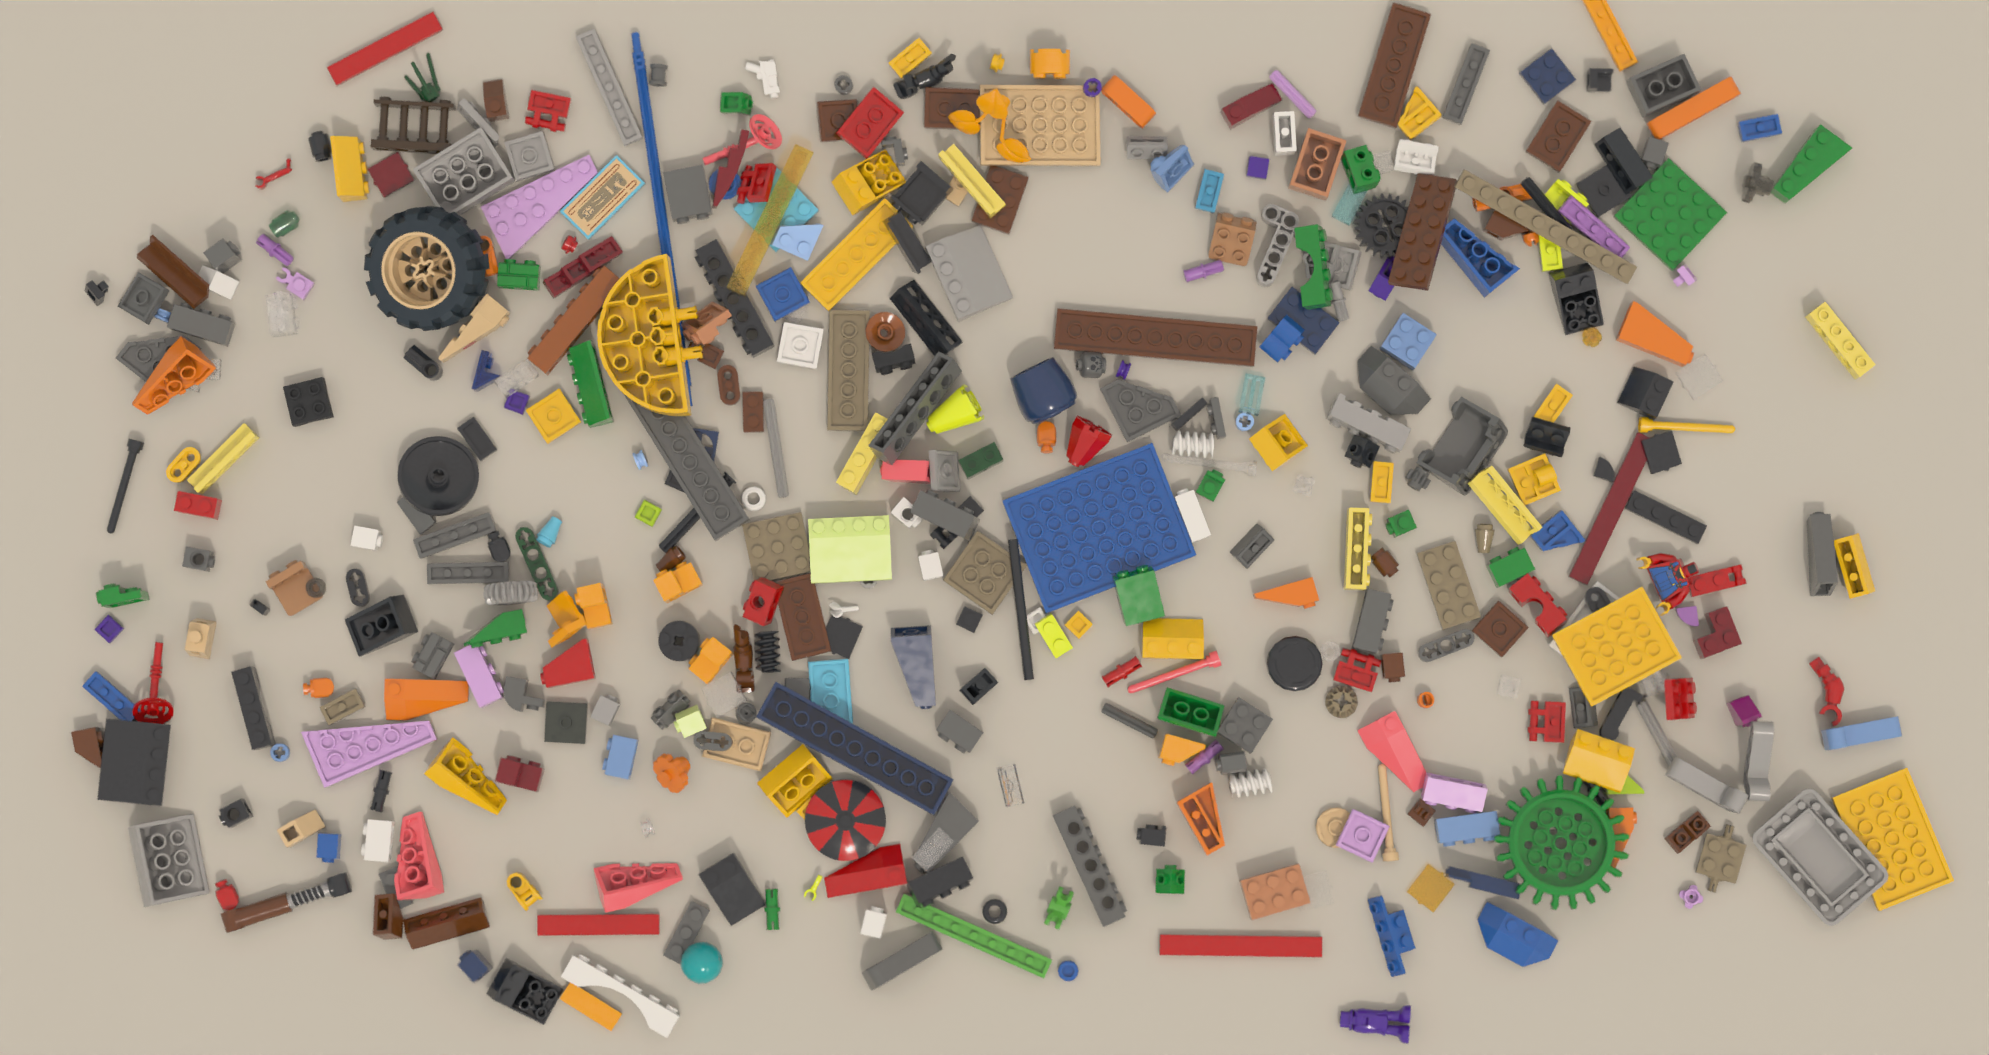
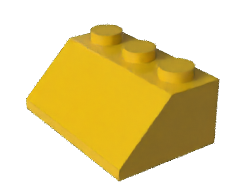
[330,136,370,202]
[1142,618,1204,660]
[1562,729,1635,793]
[757,744,833,818]

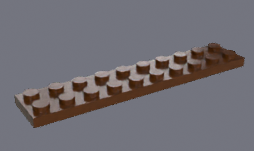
[1054,309,1258,367]

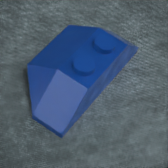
[1477,902,1558,967]

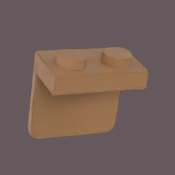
[1208,213,1257,266]
[265,560,323,616]

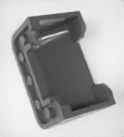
[1416,397,1508,496]

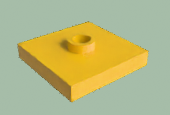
[526,388,582,444]

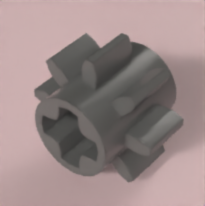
[1405,467,1431,491]

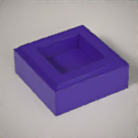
[1246,156,1269,180]
[504,389,530,415]
[94,615,124,643]

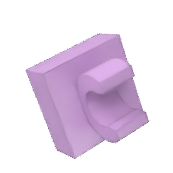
[1673,264,1697,287]

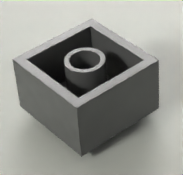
[1217,698,1273,754]

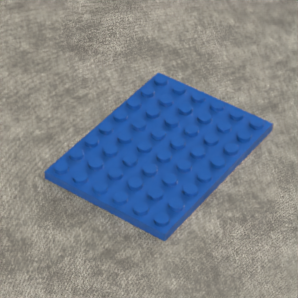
[1002,443,1196,614]

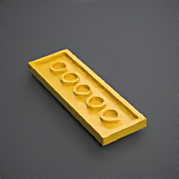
[800,198,913,312]

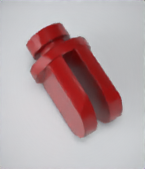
[215,879,239,910]

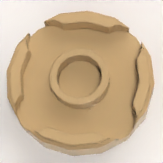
[1316,807,1350,848]

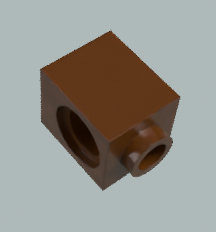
[1381,652,1405,683]

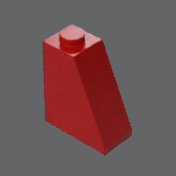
[540,638,596,688]

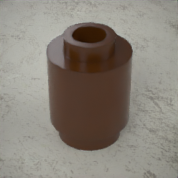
[1371,547,1399,578]

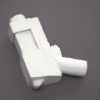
[745,59,780,99]

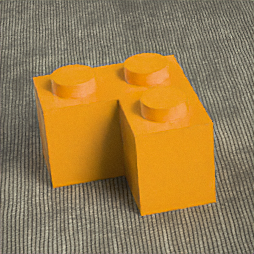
[653,561,703,604]
[574,583,613,630]
[688,637,734,685]

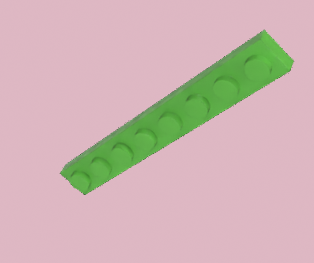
[896,894,1052,978]

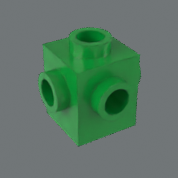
[1156,865,1185,894]

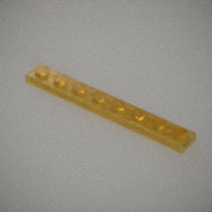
[727,144,814,296]

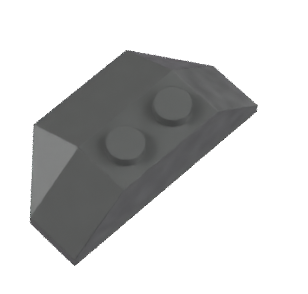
[1357,346,1431,415]

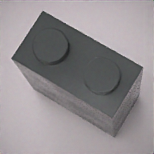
[663,165,713,224]

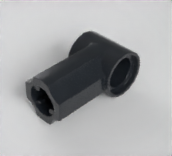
[403,345,443,381]

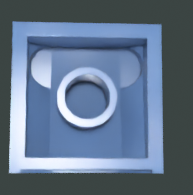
[1150,145,1194,193]

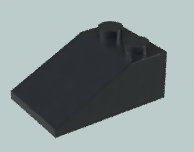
[345,595,418,657]
[698,853,766,926]

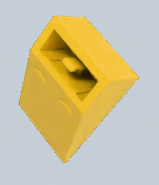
[831,149,906,216]

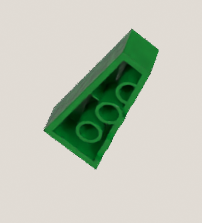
[1769,124,1852,203]

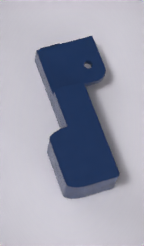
[1444,866,1520,900]

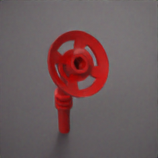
[132,642,174,724]

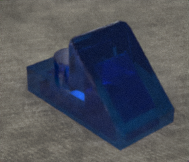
[471,350,502,392]

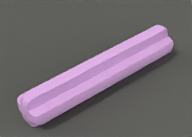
[1270,70,1316,118]

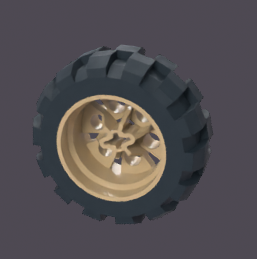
[364,206,490,331]

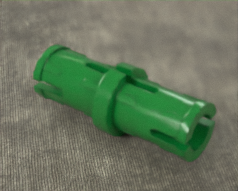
[764,889,780,930]

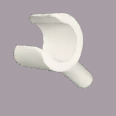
[829,602,859,618]

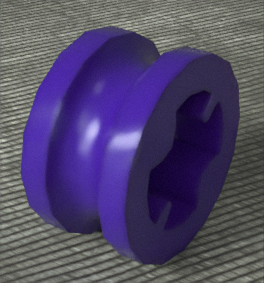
[1083,78,1102,98]
[1116,360,1132,380]

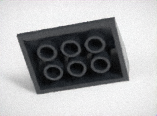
[97,719,171,806]

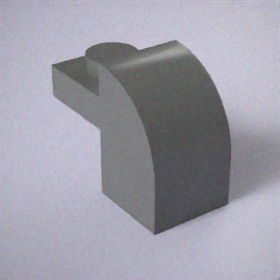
[504,676,545,712]

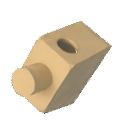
[185,618,217,659]

